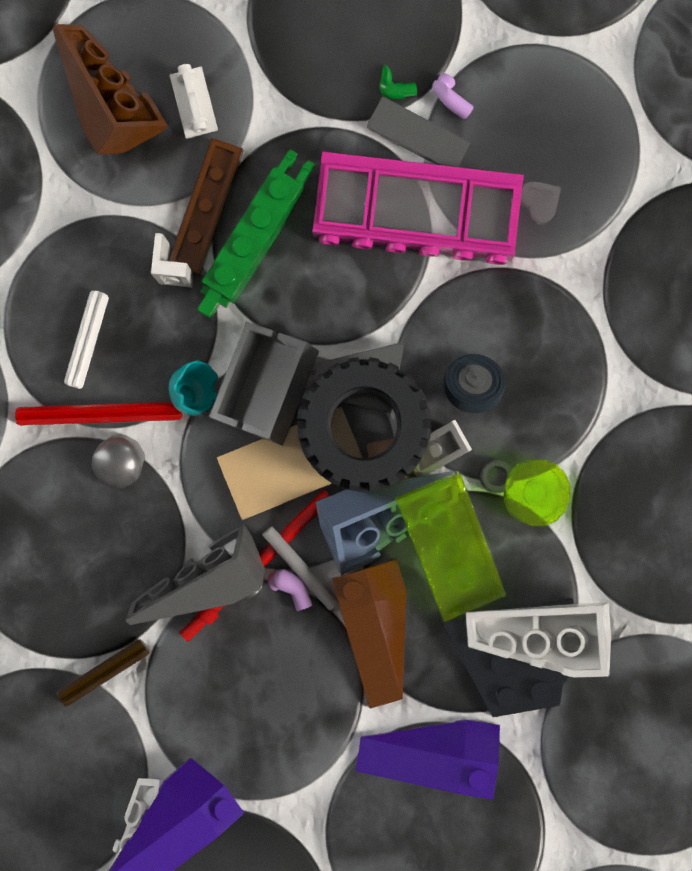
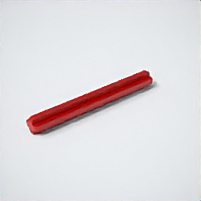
[15,402,183,426]

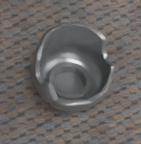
[92,435,145,488]

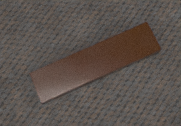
[169,138,244,275]

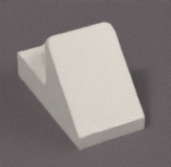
[413,420,472,477]

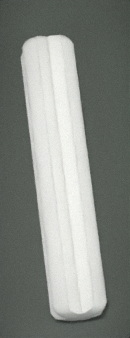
[64,291,109,389]

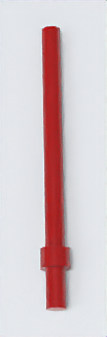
[179,489,330,642]

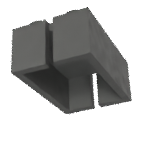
[209,321,319,446]

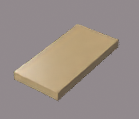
[217,407,363,520]

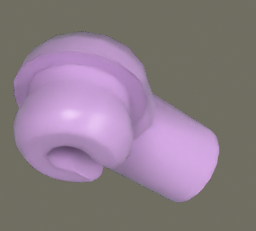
[433,73,474,120]
[267,569,312,611]

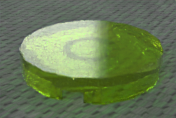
[504,459,571,526]

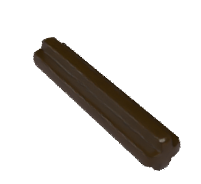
[57,639,149,707]

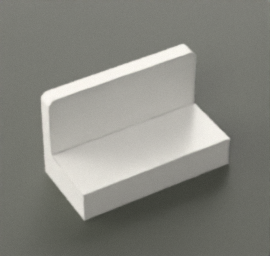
[151,233,194,288]

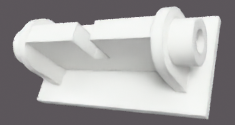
[170,64,218,139]

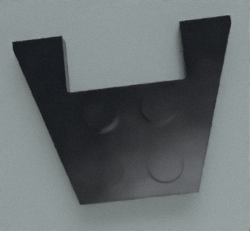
[442,598,574,718]

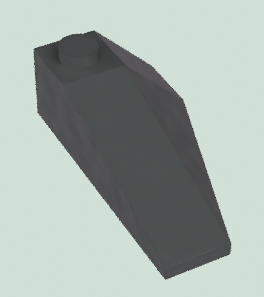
[126,524,265,625]

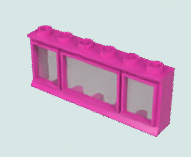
[312,152,524,265]

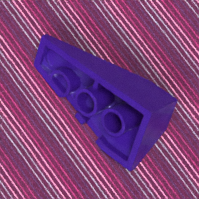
[355,719,500,799]
[109,758,244,871]

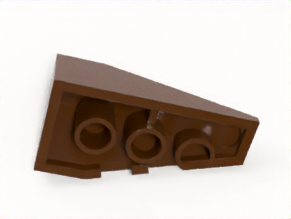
[53,24,168,155]
[332,559,407,709]

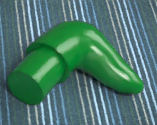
[379,65,417,99]

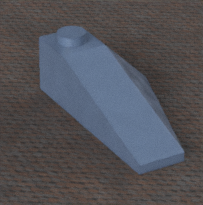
[316,471,458,575]

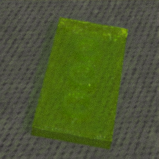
[395,471,506,622]

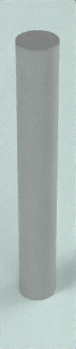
[262,526,338,610]

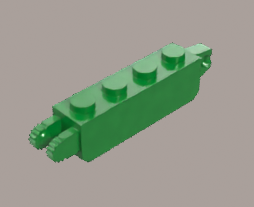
[197,149,315,319]

